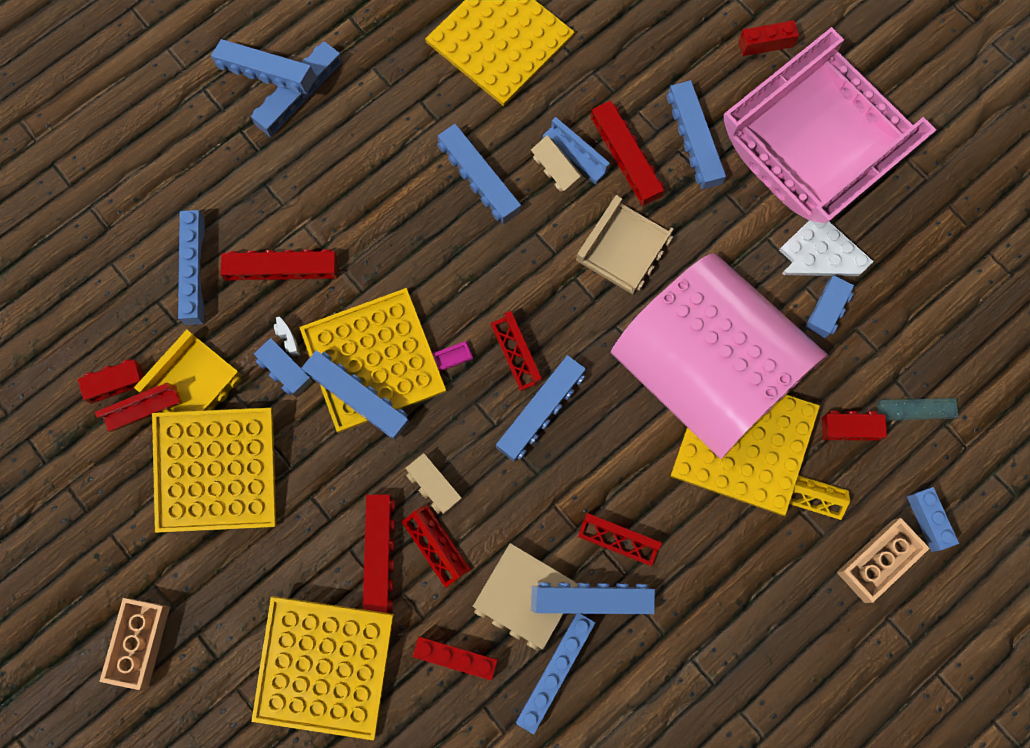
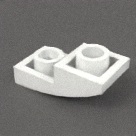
[274,317,300,357]

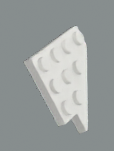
[779,220,873,276]

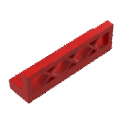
[490,311,542,392]
[95,383,182,432]
[402,505,471,588]
[577,513,662,566]

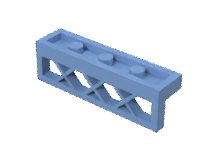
[542,117,610,184]

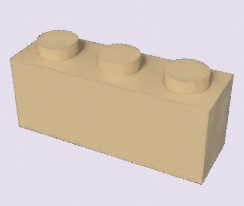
[531,135,585,194]
[406,453,462,515]

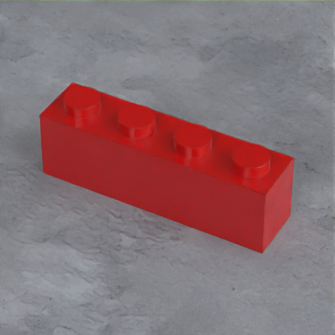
[412,637,498,681]

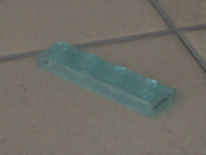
[877,398,958,420]

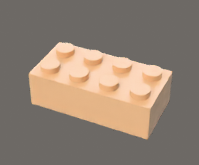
[837,518,930,603]
[99,598,170,690]

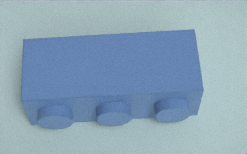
[805,275,854,338]
[254,338,313,398]
[907,487,959,552]

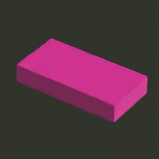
[432,341,473,372]

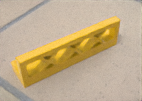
[789,475,850,520]

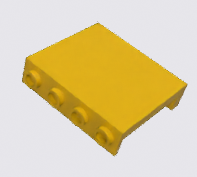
[134,329,243,412]

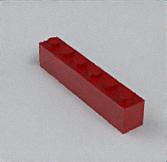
[590,100,664,207]
[220,249,337,281]
[363,495,395,613]

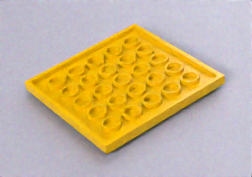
[425,0,575,106]
[299,288,447,433]
[671,395,820,516]
[152,408,277,532]
[251,596,394,740]

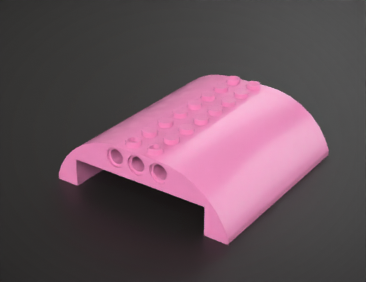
[724,27,936,223]
[611,253,829,459]

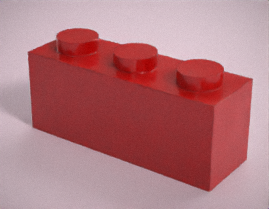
[738,20,799,56]
[78,359,144,404]
[821,411,887,441]

